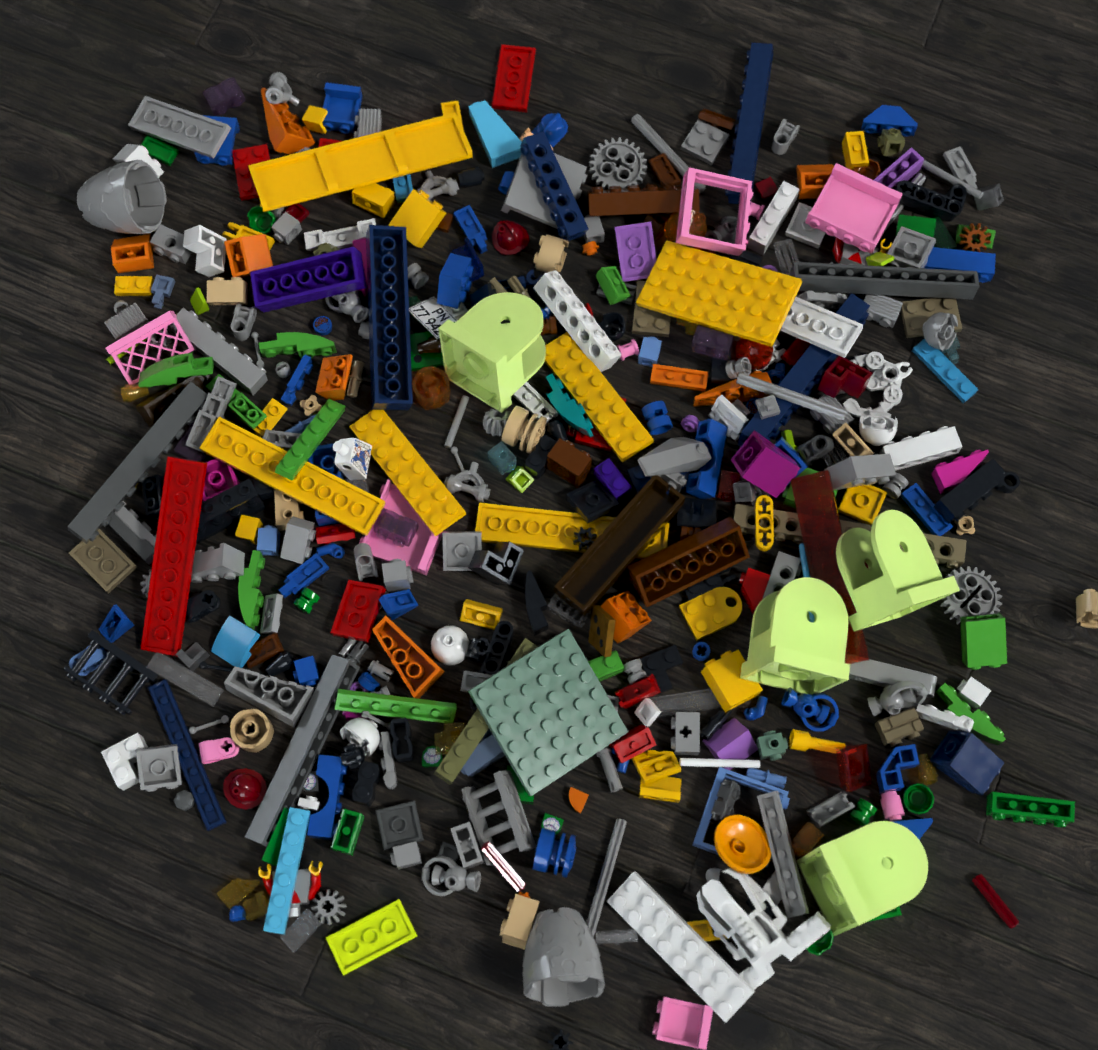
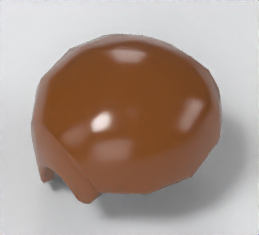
[853,159,881,180]

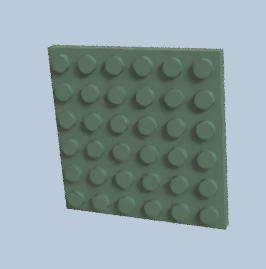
[468,629,628,796]

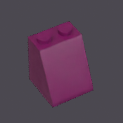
[731,430,800,498]

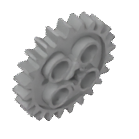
[589,137,647,190]
[940,566,1002,625]

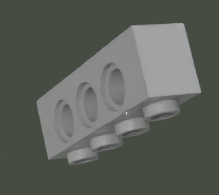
[763,551,802,599]

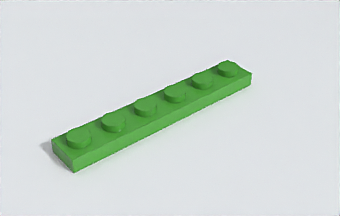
[275,399,345,480]
[335,689,457,724]

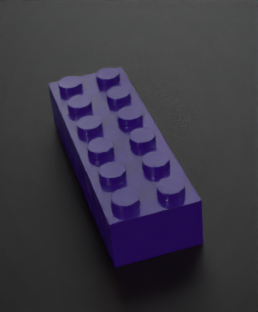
[250,247,367,312]

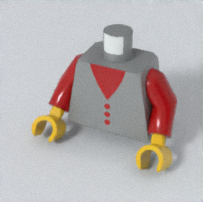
[833,238,892,266]
[258,861,323,918]

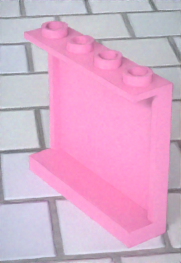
[805,163,903,254]
[359,479,444,576]

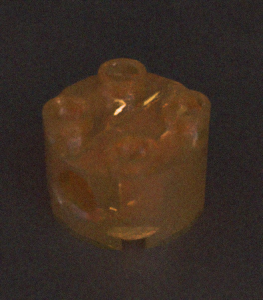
[665,210,707,247]
[412,366,451,410]

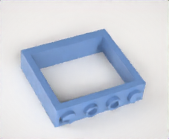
[692,767,790,871]

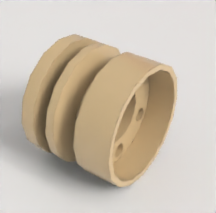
[501,406,547,454]

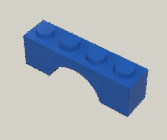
[686,419,728,499]
[307,755,348,840]

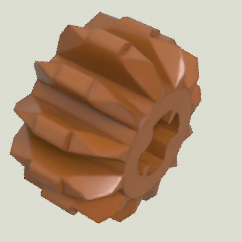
[959,223,991,252]

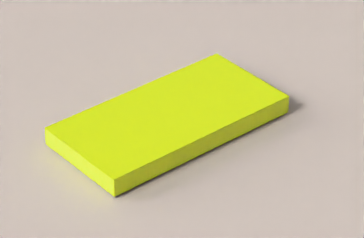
[326,899,418,976]

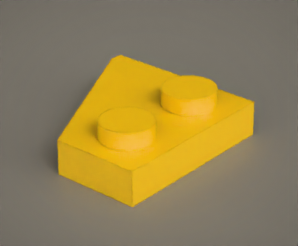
[631,750,681,785]

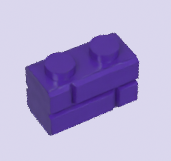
[594,458,632,502]

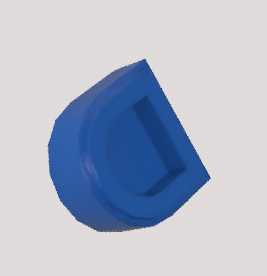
[358,672,380,691]

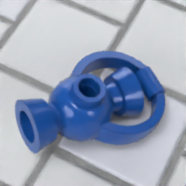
[781,687,839,732]

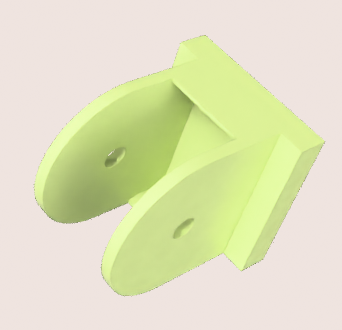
[438,292,546,413]
[836,510,960,632]
[740,577,850,695]
[796,821,928,936]

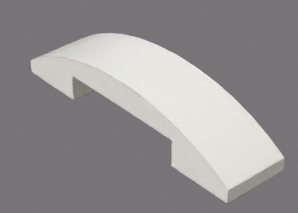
[304,218,376,251]

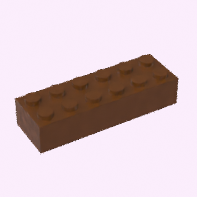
[587,183,699,216]
[627,517,750,607]

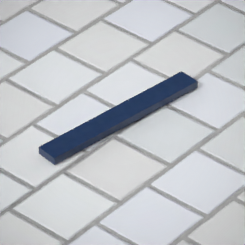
[148,679,227,831]

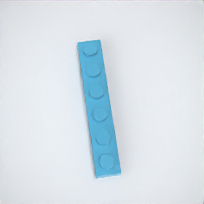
[263,807,311,935]

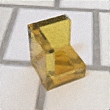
[243,891,269,921]

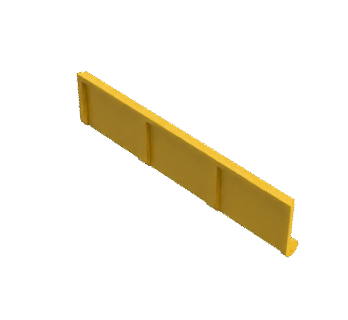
[248,112,473,212]

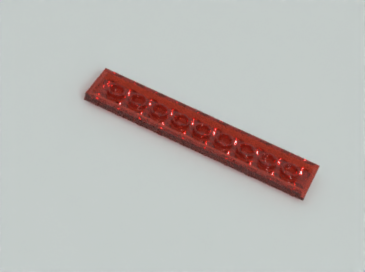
[791,470,869,664]

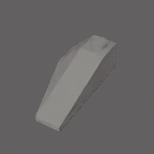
[637,437,712,477]

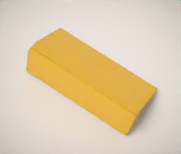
[459,599,503,630]

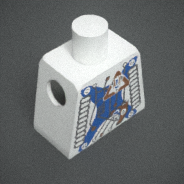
[333,438,372,480]

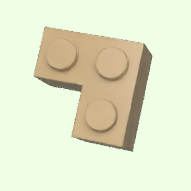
[500,894,540,950]

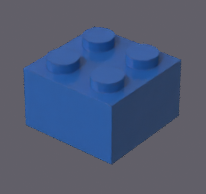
[437,253,473,309]

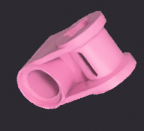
[199,737,240,764]

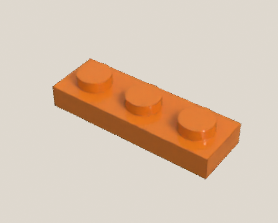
[650,364,708,392]

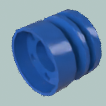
[533,828,577,878]

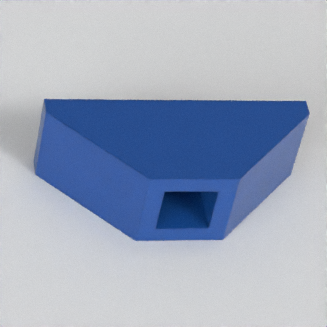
[861,105,917,137]

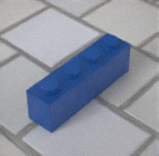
[924,247,996,283]

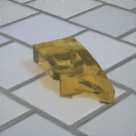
[217,878,260,910]

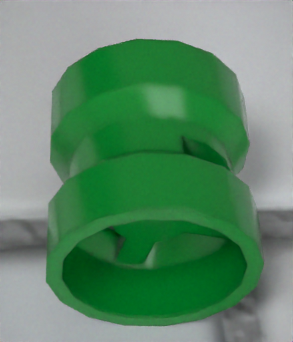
[293,587,320,614]
[849,799,877,826]

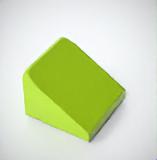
[866,252,895,266]
[190,288,210,315]
[506,466,534,493]

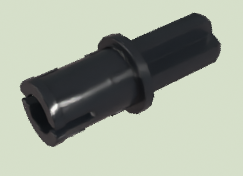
[700,708,732,741]

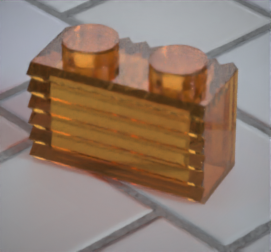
[791,822,824,857]

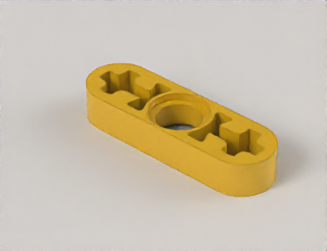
[755,495,774,551]

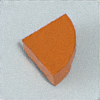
[569,787,589,814]

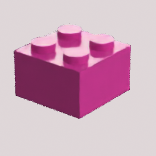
[202,459,240,501]

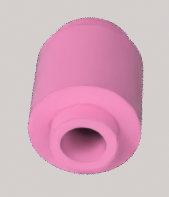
[880,791,905,822]

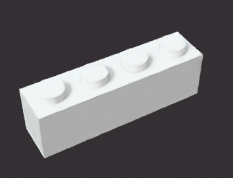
[747,181,799,255]
[880,426,962,471]

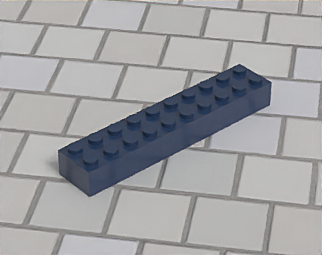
[366,225,413,410]
[738,293,870,447]

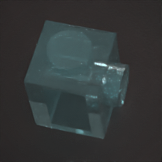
[487,441,517,475]

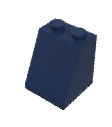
[928,730,1004,795]

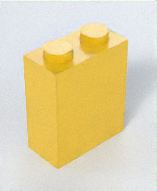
[389,189,446,248]
[701,650,763,713]

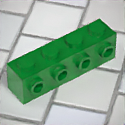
[986,792,1075,828]

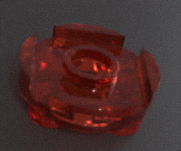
[735,338,773,370]

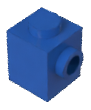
[293,656,320,687]

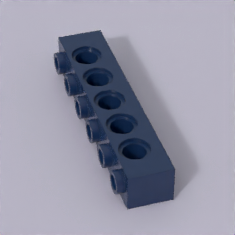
[520,131,589,241]

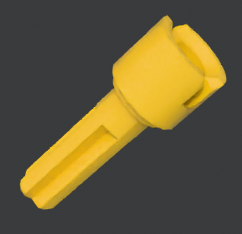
[789,729,846,755]

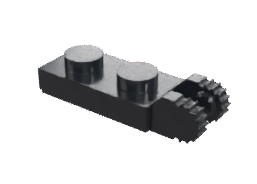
[683,566,738,601]

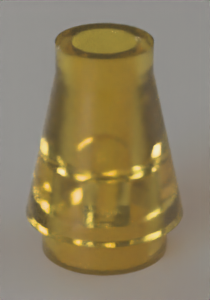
[120,384,149,403]
[918,754,938,785]

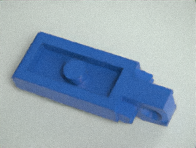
[453,205,487,254]
[281,355,313,406]
[279,553,329,599]

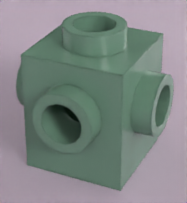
[756,731,788,761]

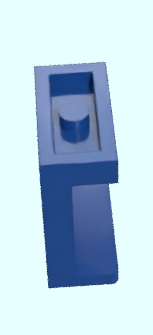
[322,83,363,134]
[194,115,240,166]

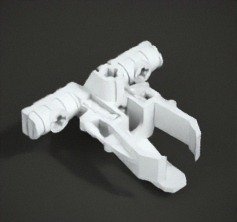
[697,868,831,990]

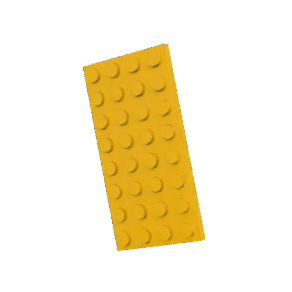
[636,240,802,347]

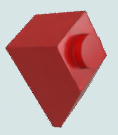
[739,567,770,614]

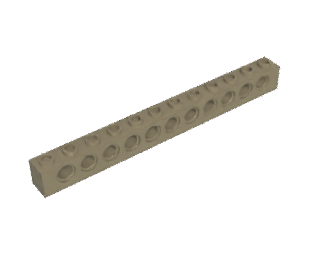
[733,504,967,569]

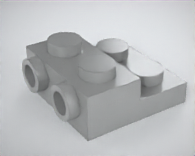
[887,227,936,269]
[136,744,182,792]

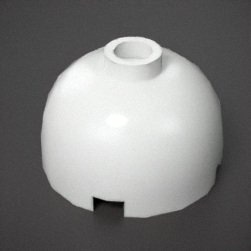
[859,411,898,446]
[431,625,470,665]
[340,717,380,757]

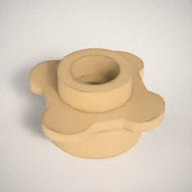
[300,395,322,416]
[954,516,975,536]

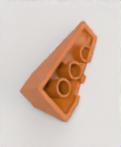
[261,88,315,154]
[693,371,772,407]

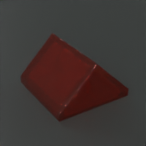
[836,744,872,792]

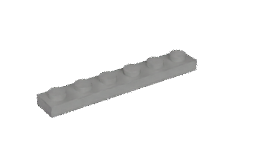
[757,791,809,918]

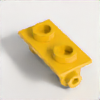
[251,398,288,437]

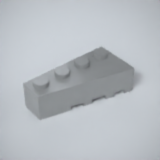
[224,666,314,728]

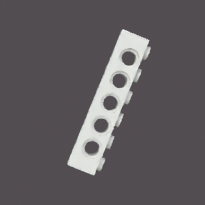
[533,270,622,372]

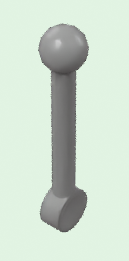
[251,332,264,367]
[451,446,470,483]
[362,711,390,730]
[189,715,229,734]

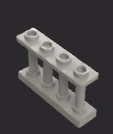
[461,770,536,866]

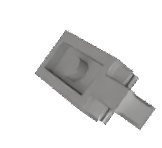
[943,146,978,195]

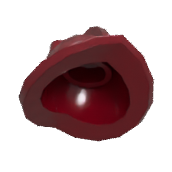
[492,220,529,255]
[223,768,267,810]

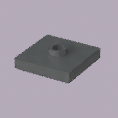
[376,801,424,851]

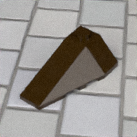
[136,374,212,428]

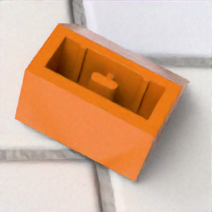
[796,164,834,199]
[111,234,154,274]
[224,234,273,278]
[315,354,353,401]
[601,591,652,644]

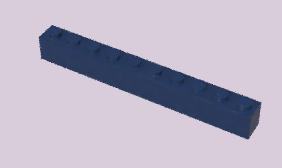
[725,43,773,204]

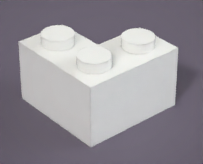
[113,144,164,178]
[183,225,227,277]
[101,733,148,791]

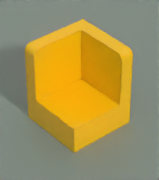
[302,105,328,134]
[235,514,263,545]

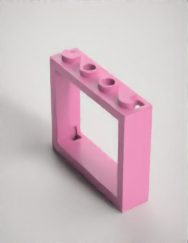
[676,167,753,256]

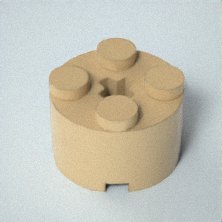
[533,235,569,273]
[1076,589,1098,629]
[230,709,274,753]

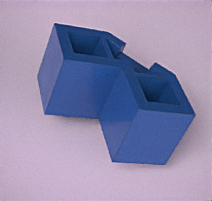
[876,744,920,794]

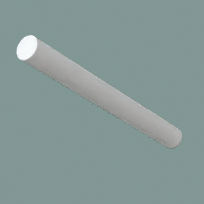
[679,758,760,768]

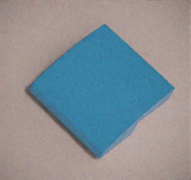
[211,615,261,668]

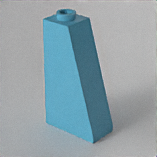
[468,100,522,168]

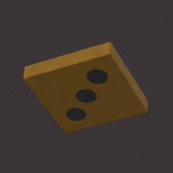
[588,605,616,657]

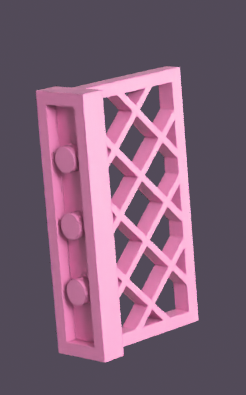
[106,311,195,386]

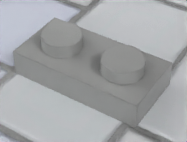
[260,593,283,635]

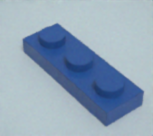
[900,483,953,536]

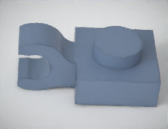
[151,274,175,309]

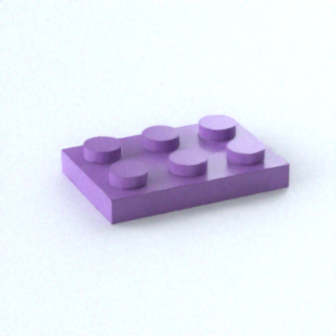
[614,222,656,282]

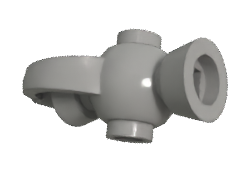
[326,290,368,323]
[868,681,928,716]
[421,856,481,896]

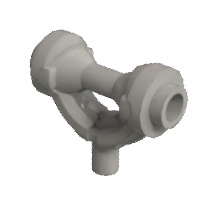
[265,72,300,106]
[417,171,459,200]
[444,462,491,503]

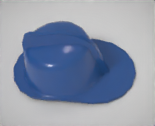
[532,113,568,148]

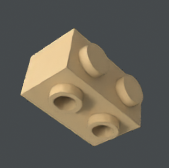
[207,277,248,305]
[274,489,305,531]

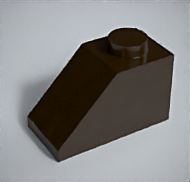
[643,213,676,242]

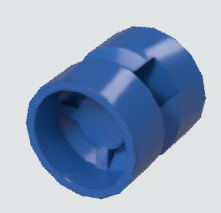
[641,401,673,435]

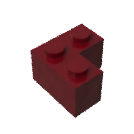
[818,356,873,399]

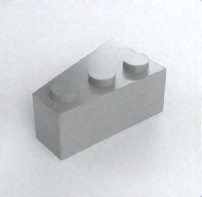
[824,454,896,491]
[191,543,245,583]

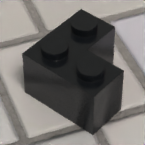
[468,542,524,585]

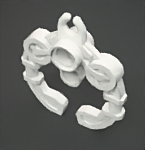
[837,351,913,418]

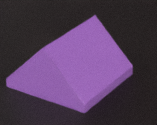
[702,718,758,770]

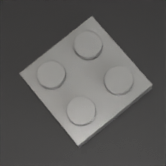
[680,119,729,166]
[442,531,482,571]

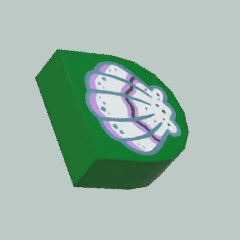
[422,746,443,767]
[541,813,564,836]

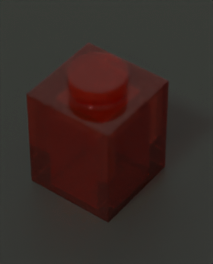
[717,470,740,502]

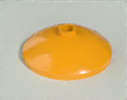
[714,815,771,874]

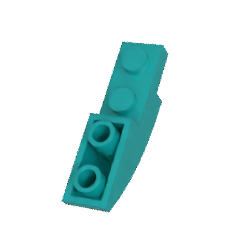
[546,373,594,437]

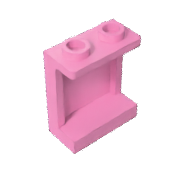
[652,997,713,1050]

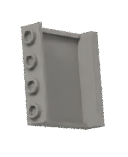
[501,153,587,235]

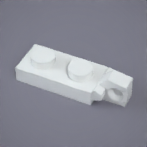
[916,704,974,733]

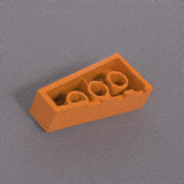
[372,615,445,699]

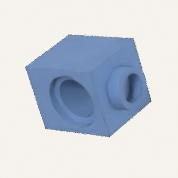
[638,337,662,367]
[257,525,281,556]

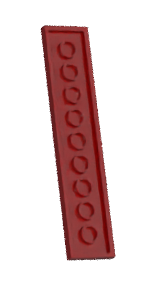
[141,456,207,657]

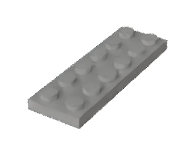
[128,96,231,159]

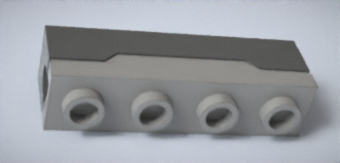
[108,501,156,566]

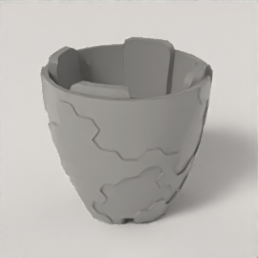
[77,160,167,234]
[522,907,605,1007]

